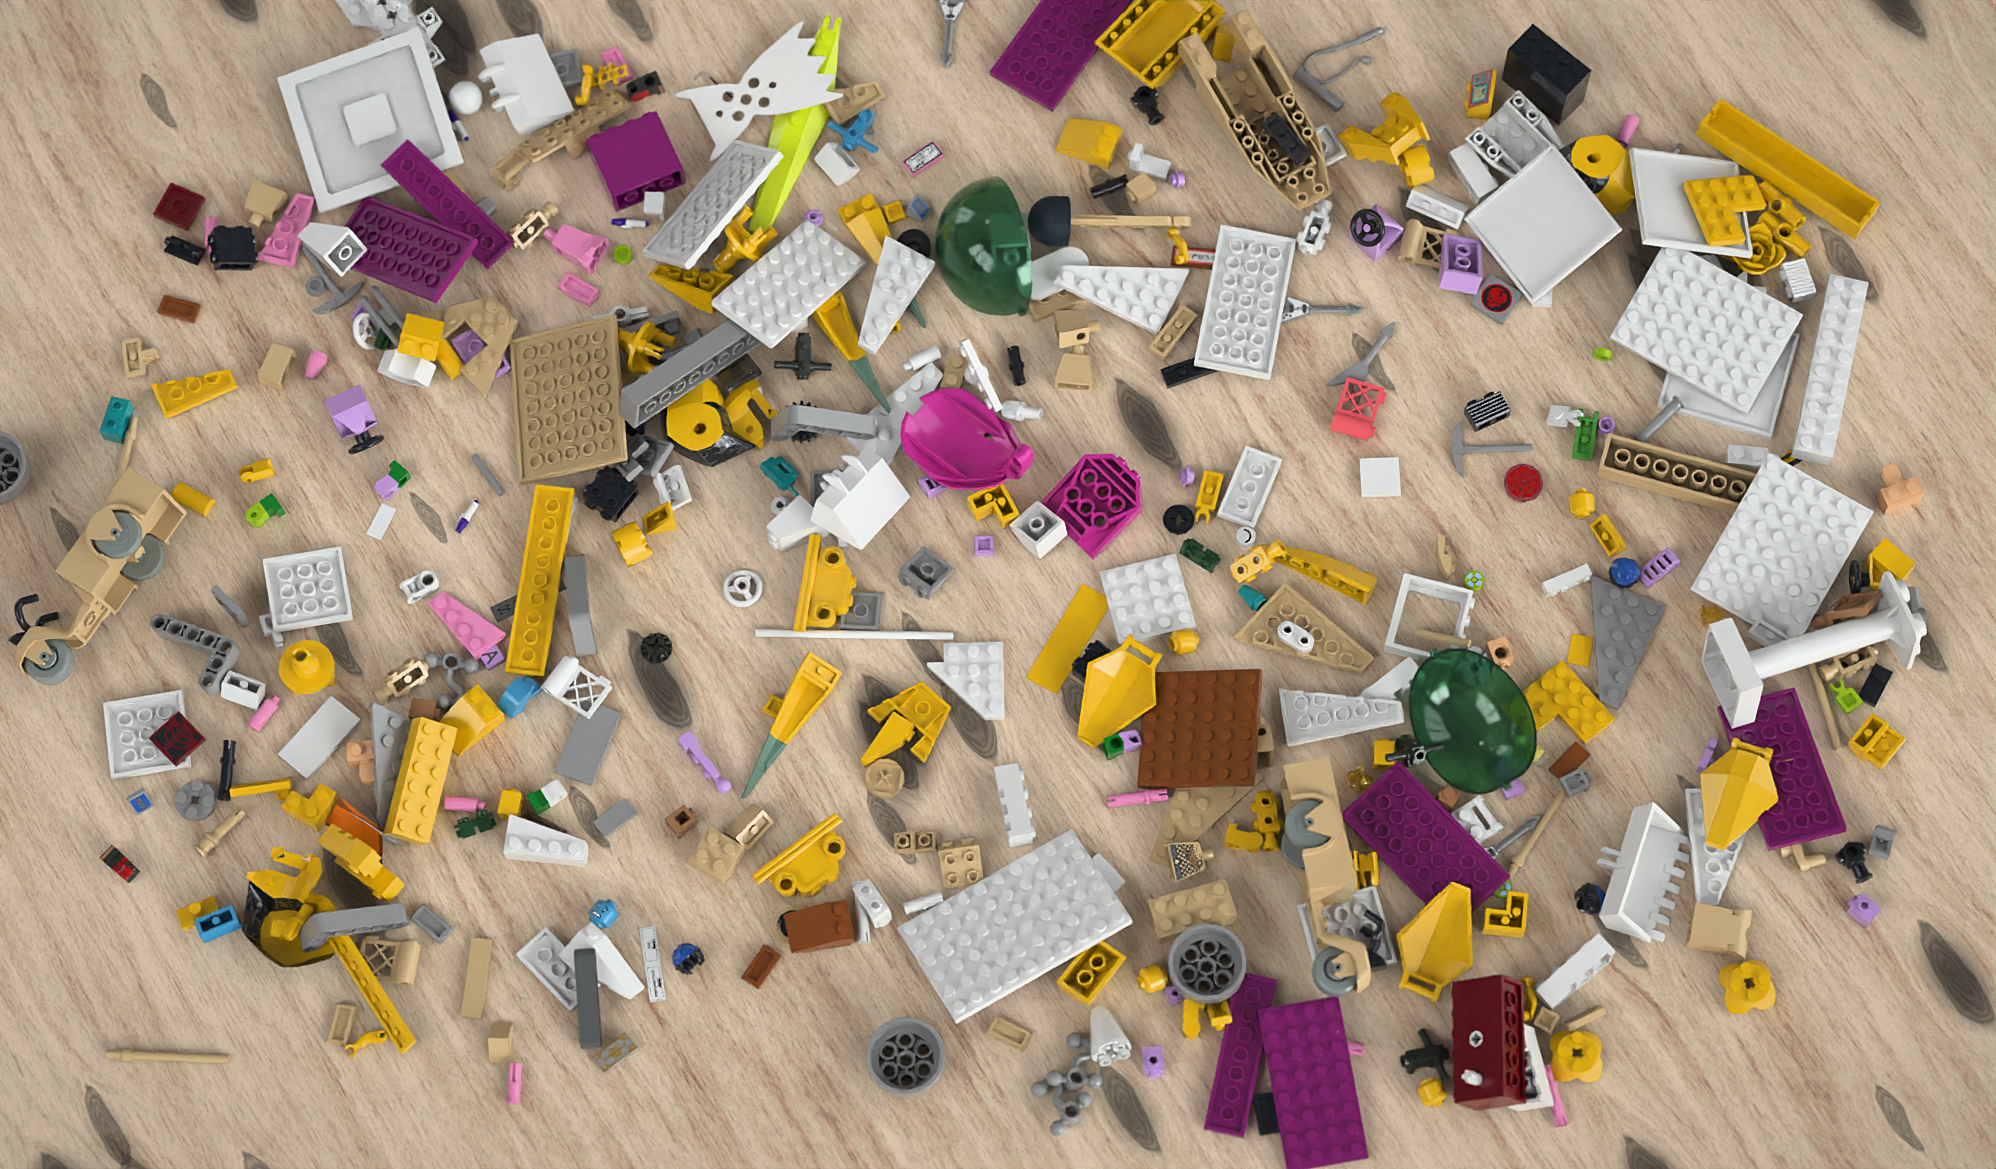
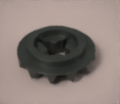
[641,632,672,663]

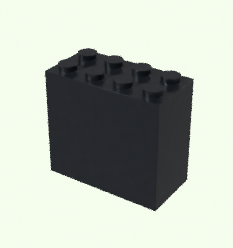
[1502,24,1591,126]

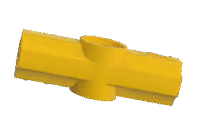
[1758,180,1806,230]
[1756,211,1812,259]

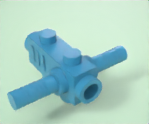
[827,109,879,154]

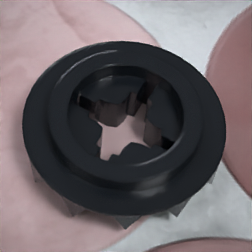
[1163,505,1194,536]

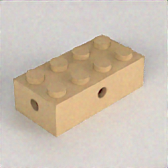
[1147,878,1237,944]

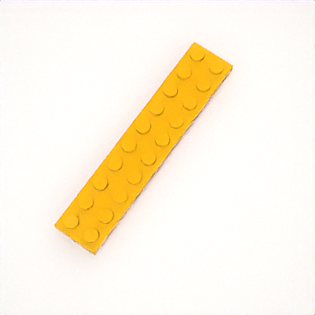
[505,484,575,678]

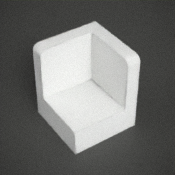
[644,192,666,220]

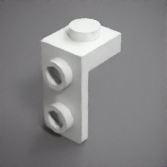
[1127,143,1171,180]
[853,879,893,929]

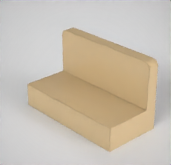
[725,804,774,851]

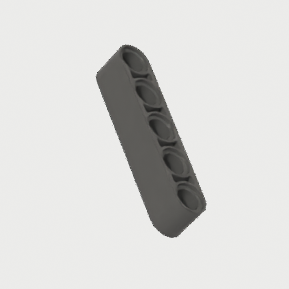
[574,948,602,1049]

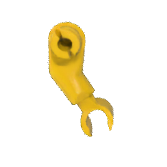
[575,64,594,106]
[1166,227,1189,265]
[1520,976,1537,1022]
[344,1030,388,1058]

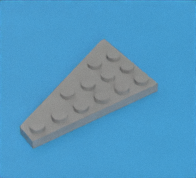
[1590,576,1664,710]
[369,702,412,844]

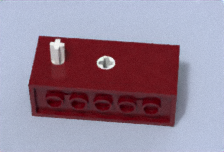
[1451,974,1526,1111]

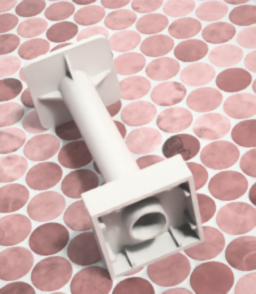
[1701,571,1926,729]

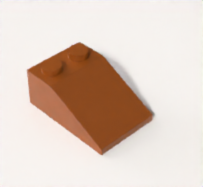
[784,900,854,954]

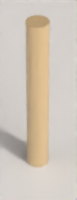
[1415,628,1471,648]

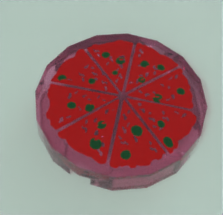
[1503,464,1543,503]

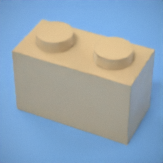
[257,342,297,390]

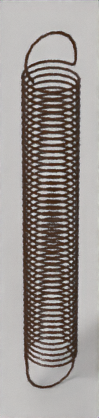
[521,808,571,836]

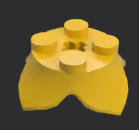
[1732,222,1787,275]
[1719,960,1776,1014]
[1549,1030,1602,1082]

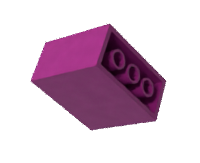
[586,111,686,212]

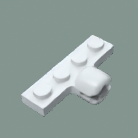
[958,338,1003,412]

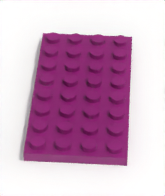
[989,0,1133,112]
[344,196,479,303]
[1717,688,1847,851]
[1342,761,1511,914]
[1257,997,1369,1169]

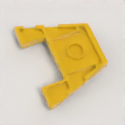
[867,681,951,763]

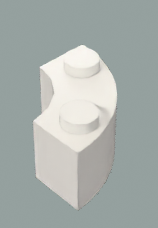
[377,348,436,387]

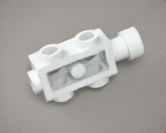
[1296,199,1333,256]

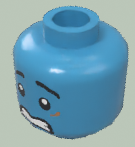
[589,899,619,929]

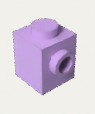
[1846,893,1881,928]
[1142,1046,1165,1079]

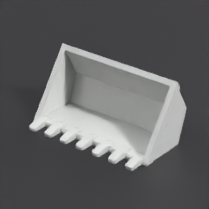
[1597,802,1690,943]

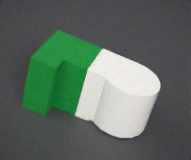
[526,780,568,815]

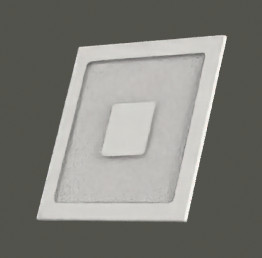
[277,27,464,214]

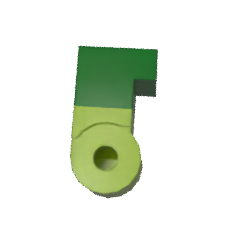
[245,493,286,528]

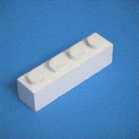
[1541,564,1592,597]

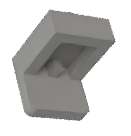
[1868,825,1896,860]

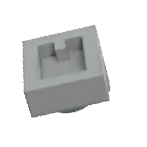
[1559,768,1591,798]

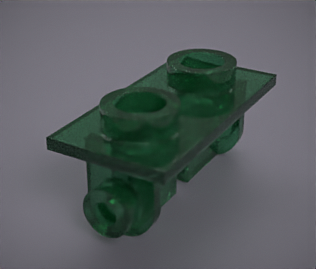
[1179,538,1221,573]
[454,810,497,839]

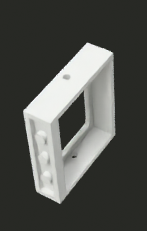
[1384,573,1476,667]

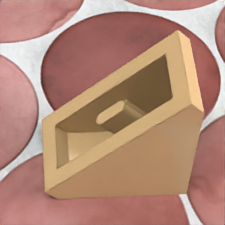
[488,1023,513,1064]

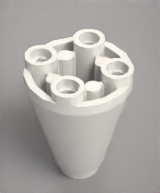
[1090,1006,1131,1066]

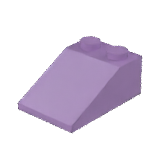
[1439,234,1482,295]

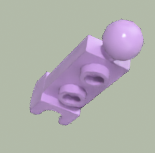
[677,730,731,794]

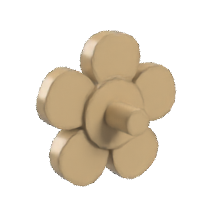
[497,174,519,191]

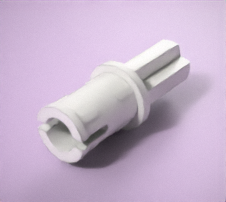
[903,892,944,915]

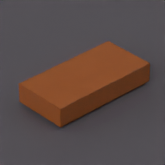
[157,295,201,324]
[1548,741,1591,780]
[741,944,781,990]

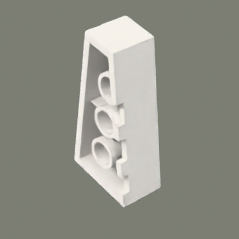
[1357,656,1424,701]
[994,763,1036,849]
[503,814,589,867]
[1535,933,1615,1011]
[1507,1024,1554,1111]

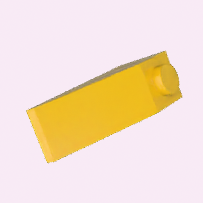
[860,711,915,767]

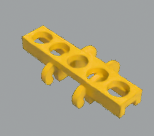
[591,62,629,90]

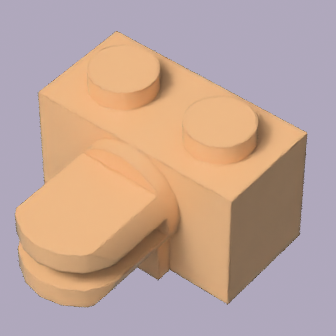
[1876,464,1924,515]
[346,740,375,786]

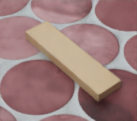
[461,938,493,1020]

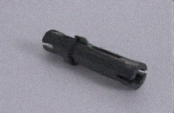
[218,740,236,801]

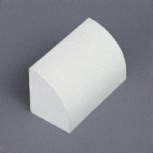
[814,142,860,186]

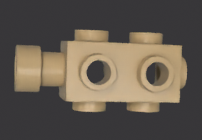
[506,201,559,250]
[1818,644,1878,681]
[373,656,429,705]

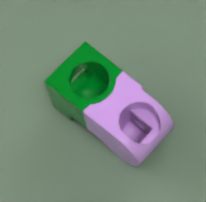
[375,460,411,500]
[1101,730,1143,761]

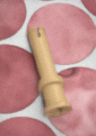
[192,806,247,859]

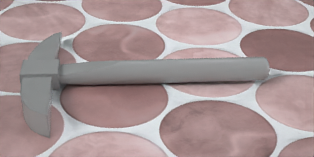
[301,244,363,314]
[1451,422,1532,478]

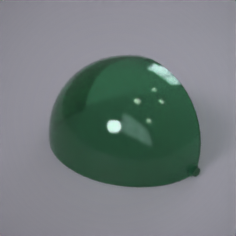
[935,176,1032,316]
[1409,648,1537,795]

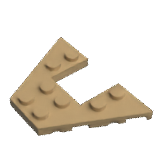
[419,295,518,398]

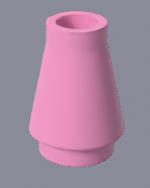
[304,350,328,380]

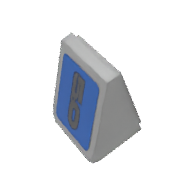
[906,195,932,223]
[126,788,154,815]

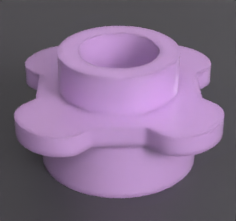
[1179,465,1194,487]
[1164,986,1187,1006]

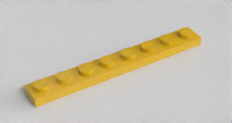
[326,909,416,1054]

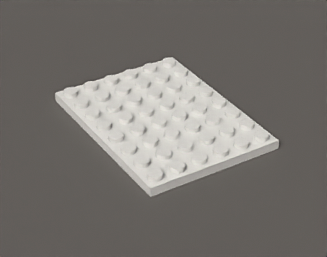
[1609,247,1803,415]
[1690,454,1873,638]

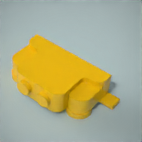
[793,534,856,632]
[751,812,845,898]

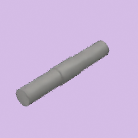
[471,453,505,496]

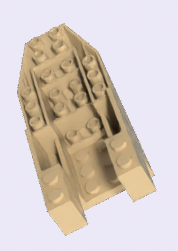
[1178,8,1332,211]

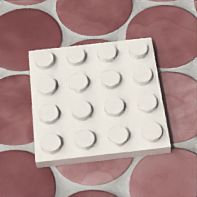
[262,546,353,633]
[1099,553,1196,647]
[103,690,192,780]
[1297,886,1397,966]

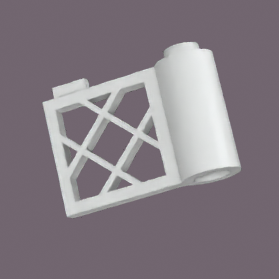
[541,655,612,719]

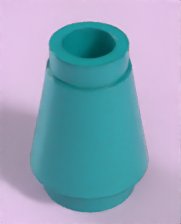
[1238,584,1267,612]

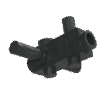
[774,333,832,380]
[1385,734,1444,767]
[1400,1029,1450,1083]

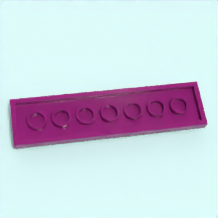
[380,139,515,270]
[1203,973,1277,1139]

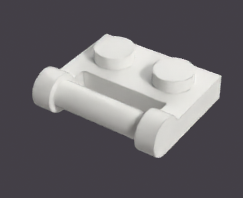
[1451,795,1503,844]

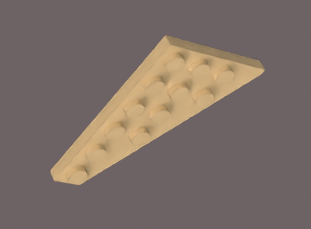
[1234,583,1375,674]
[1150,772,1264,866]

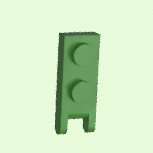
[1572,409,1599,462]

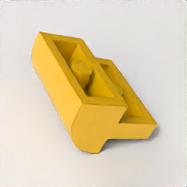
[1848,713,1905,770]

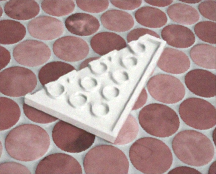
[1054,265,1190,335]
[1684,788,1748,906]

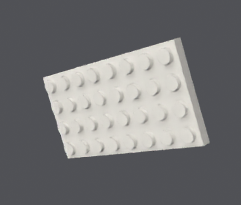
[642,140,783,270]
[711,220,866,349]
[1194,225,1296,380]

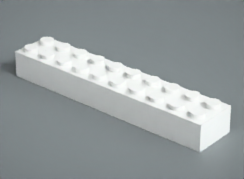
[1791,274,1869,466]

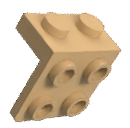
[937,837,983,889]

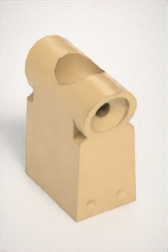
[1685,902,1752,961]

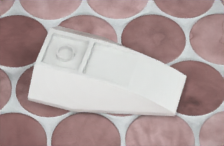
[1465,90,1564,178]

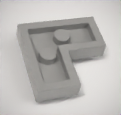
[614,433,649,482]

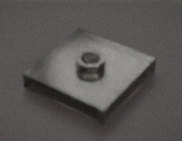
[715,353,762,392]

